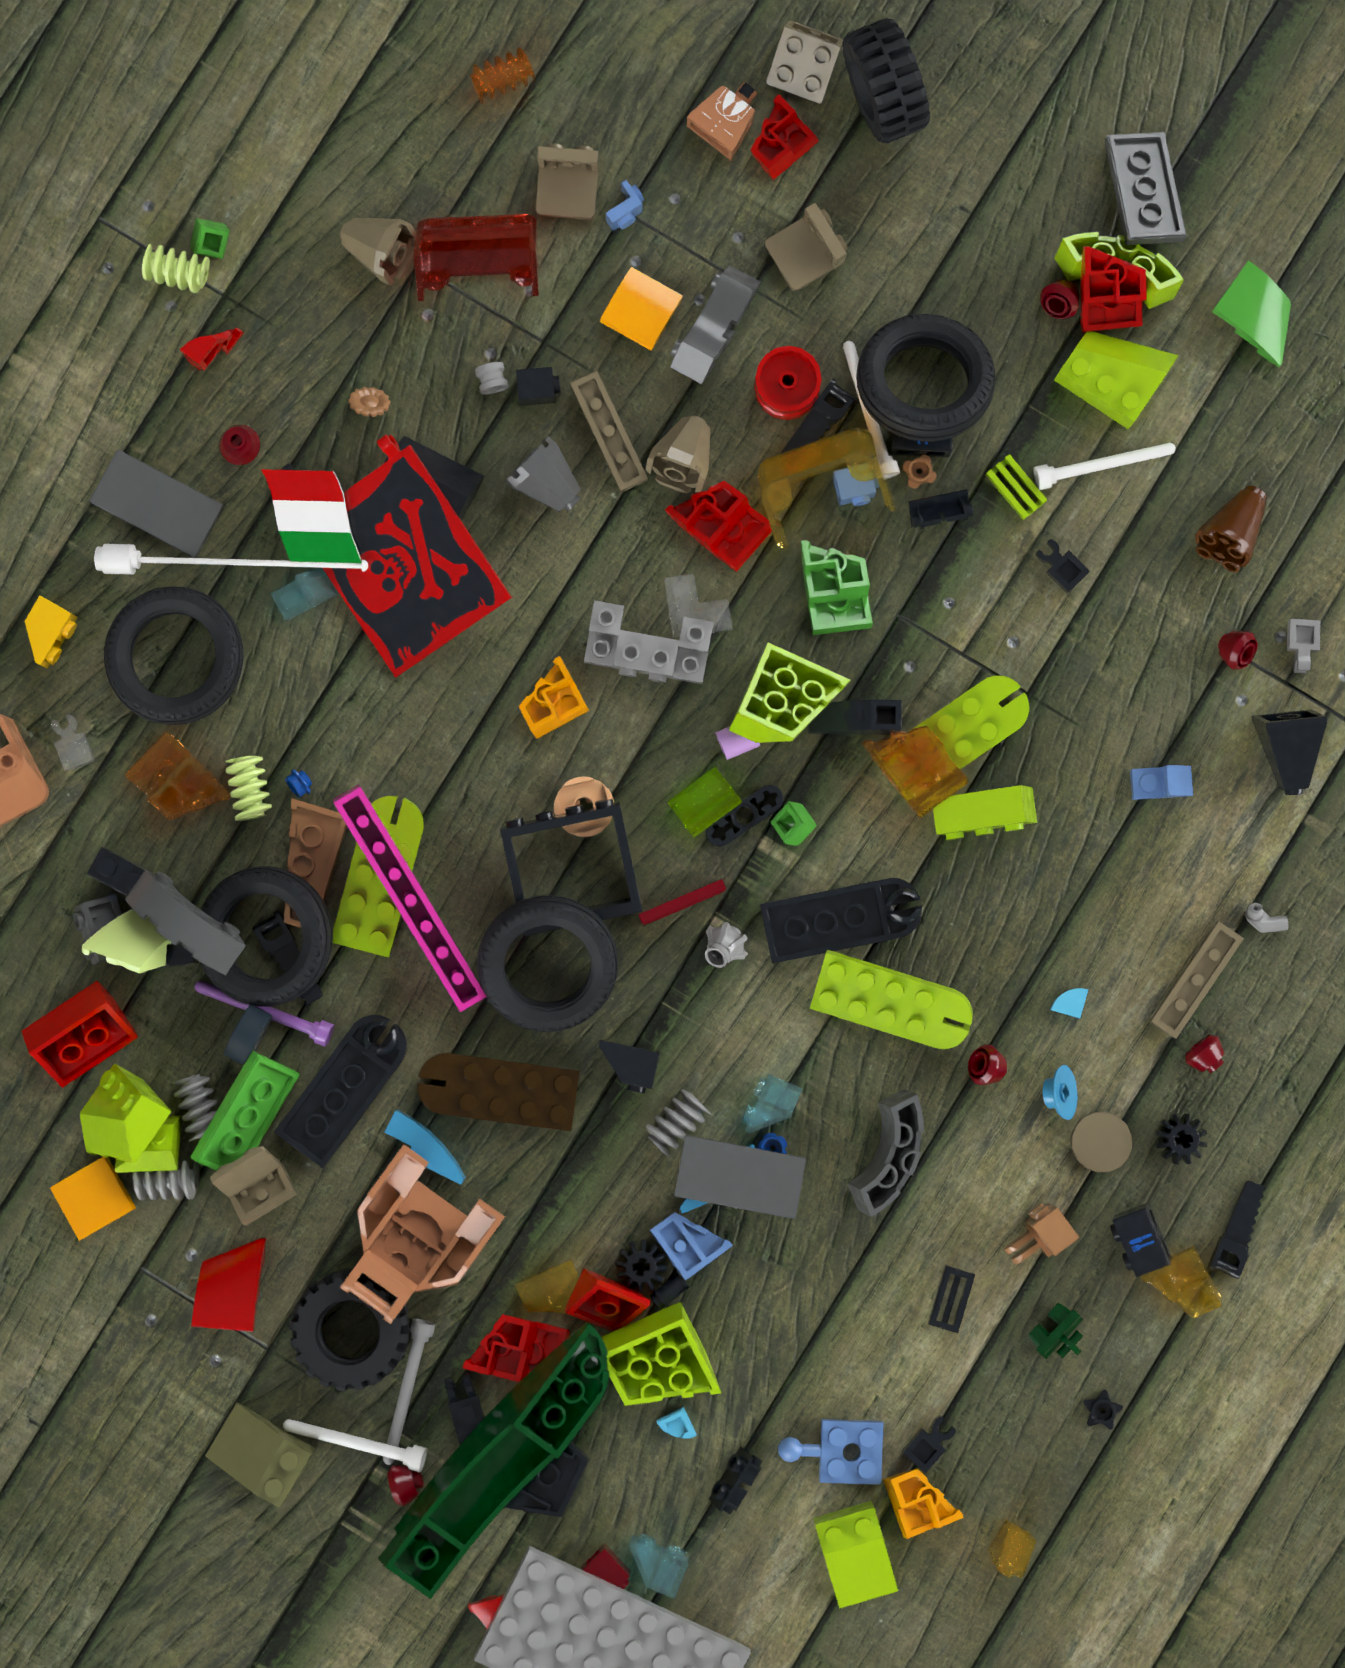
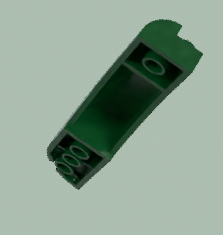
[378,1322,610,1599]

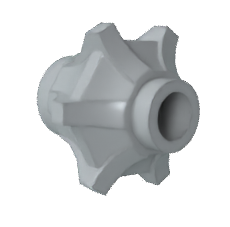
[705,922,748,968]

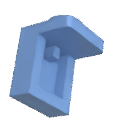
[606,180,644,231]

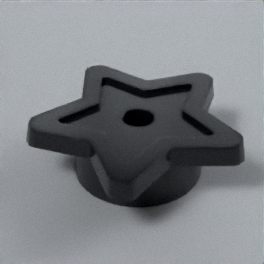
[1083,1390,1123,1430]

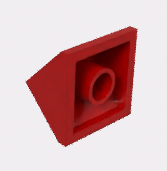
[565,1268,650,1332]

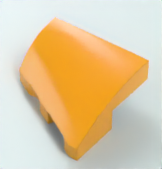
[519,656,590,739]
[883,1469,964,1539]

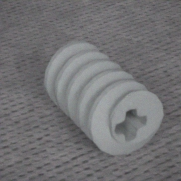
[170,1074,218,1142]
[646,1089,711,1157]
[133,1161,200,1200]

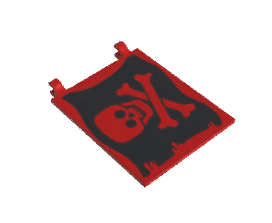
[323,434,512,678]

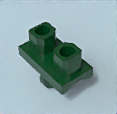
[1028,1303,1084,1359]

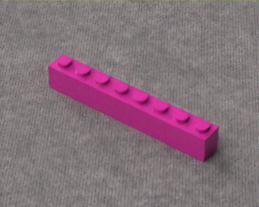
[332,784,487,1012]

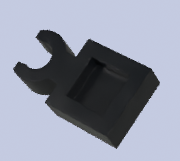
[1035,539,1090,594]
[902,1415,956,1473]

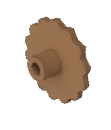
[348,387,390,417]

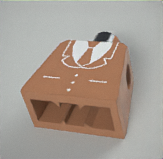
[687,82,757,160]

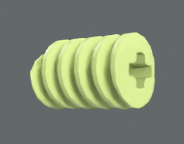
[142,244,210,293]
[225,756,272,821]

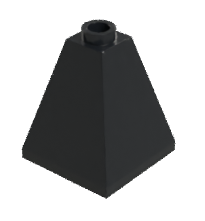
[1252,709,1327,795]

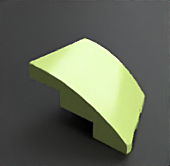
[82,909,171,973]

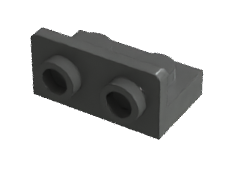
[73,894,122,965]

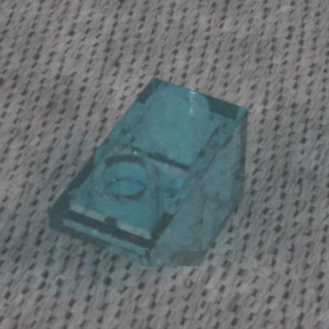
[741,1074,803,1133]
[629,1533,689,1599]

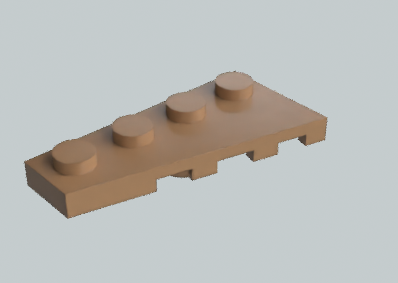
[284,798,348,928]

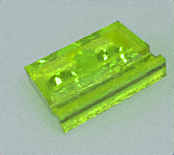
[667,766,742,838]

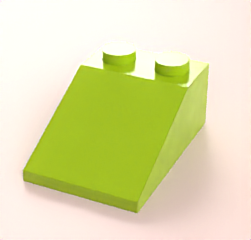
[813,1501,898,1609]

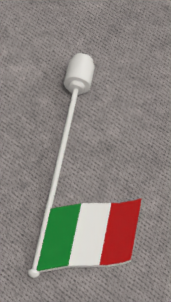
[94,469,368,575]

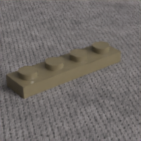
[570,371,648,493]
[1149,921,1244,1039]

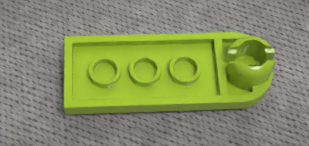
[875,675,1029,804]
[333,795,424,958]
[809,950,973,1049]

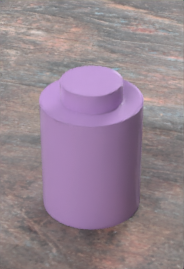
[715,726,760,760]

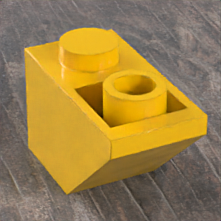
[24,596,78,669]

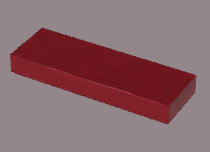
[638,879,726,926]

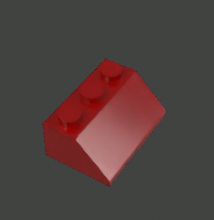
[21,980,138,1088]

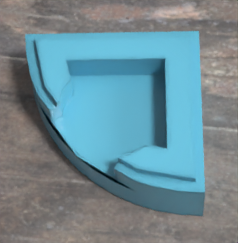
[1050,988,1089,1019]
[656,1406,697,1439]

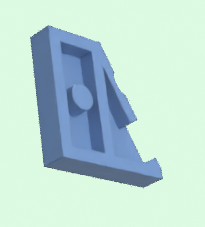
[649,1212,733,1280]

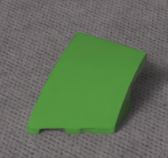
[1212,260,1291,368]
[800,540,873,635]

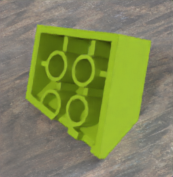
[1054,331,1179,430]
[729,642,850,743]
[79,1063,171,1163]
[601,1302,721,1406]

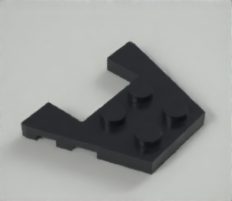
[504,1441,590,1517]

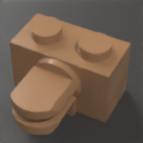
[1004,1203,1080,1264]

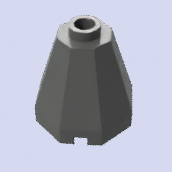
[505,436,581,512]

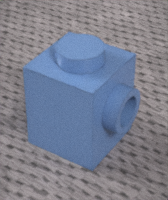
[832,463,880,506]

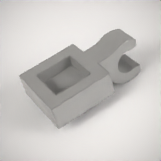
[1287,619,1321,674]

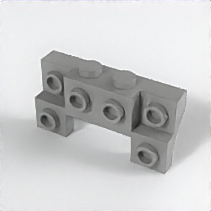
[584,600,713,684]

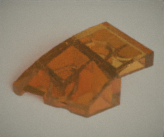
[862,726,969,818]
[125,730,231,821]

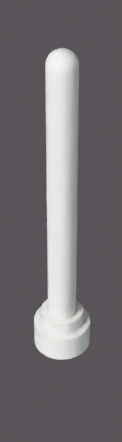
[843,341,900,480]
[1033,443,1176,490]
[283,1419,427,1472]

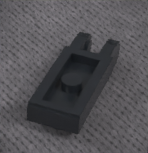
[444,1372,485,1445]

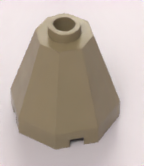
[340,218,418,285]
[645,415,710,493]

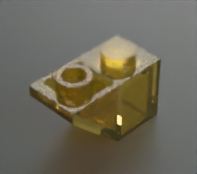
[988,1518,1037,1579]

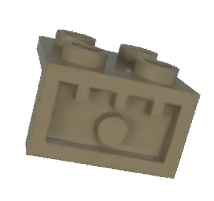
[766,20,843,103]

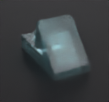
[271,568,339,621]

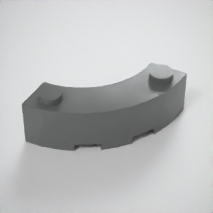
[670,265,761,384]
[125,869,246,975]
[847,1089,924,1217]

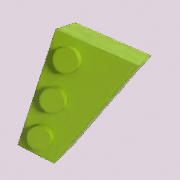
[932,785,1037,840]

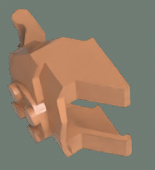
[340,1145,505,1324]

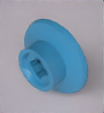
[1043,1065,1078,1120]

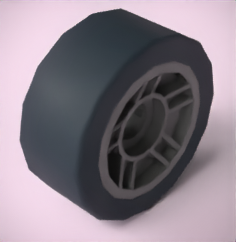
[224,1005,272,1065]

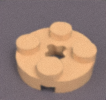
[554,776,614,838]

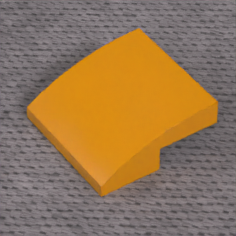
[600,267,683,351]
[50,1157,136,1241]

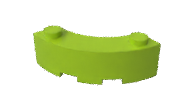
[1054,232,1184,309]

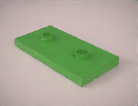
[190,1051,300,1171]

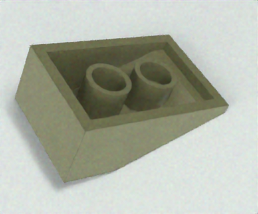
[205,1402,316,1509]

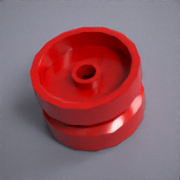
[754,346,822,420]

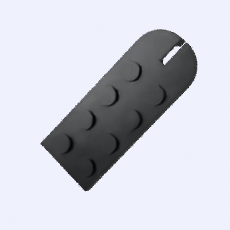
[760,878,923,964]
[274,1015,408,1168]

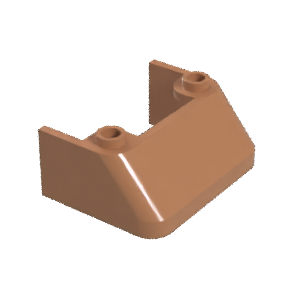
[0,714,49,827]

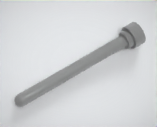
[383,1318,436,1465]

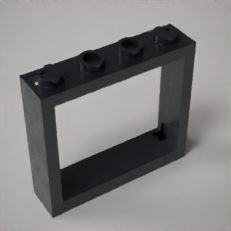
[500,799,643,937]

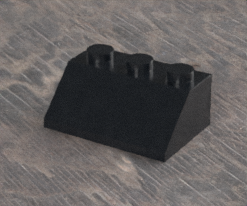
[384,436,484,521]

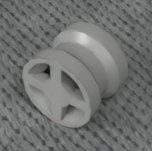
[475,362,509,395]

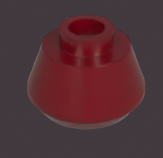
[1040,280,1079,319]
[219,424,260,465]
[1218,631,1258,670]
[1185,1034,1225,1073]
[968,1044,1007,1085]
[387,1465,424,1506]

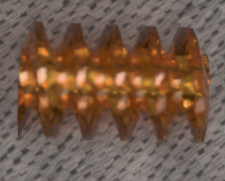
[470,47,536,104]

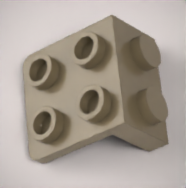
[536,143,599,220]
[765,203,848,291]
[210,1146,298,1226]

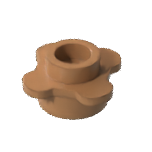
[902,455,936,489]

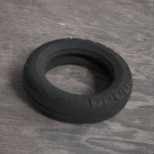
[856,314,996,442]
[104,586,244,725]
[200,866,333,1007]
[477,895,618,1032]

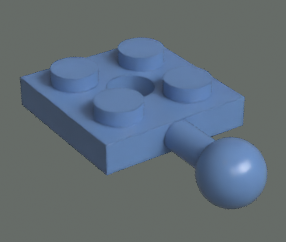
[778,1419,883,1485]

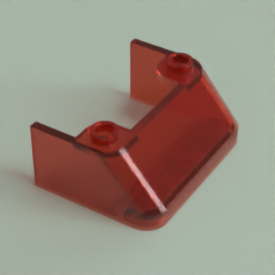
[414,214,539,301]

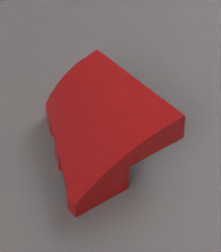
[750,94,819,180]
[180,328,244,371]

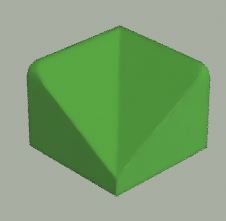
[190,218,230,259]
[770,801,817,846]

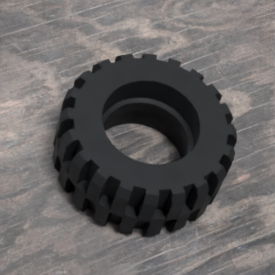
[842,18,930,144]
[290,1269,411,1391]

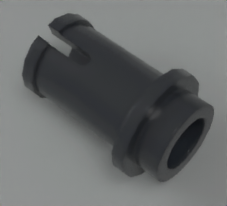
[649,1273,690,1310]

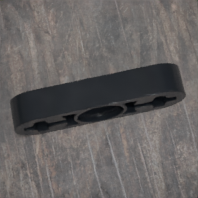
[706,785,783,847]

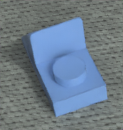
[1130,765,1193,800]

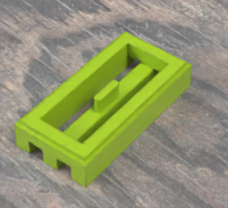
[985,454,1047,521]

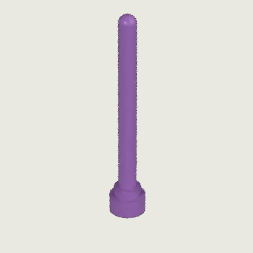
[194,981,334,1047]

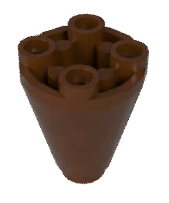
[1195,485,1267,573]

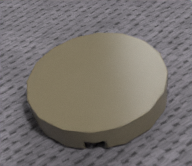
[1071,1112,1132,1172]

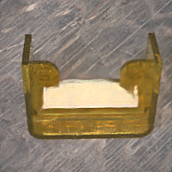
[758,427,897,549]

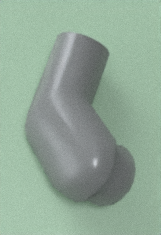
[1245,903,1288,933]

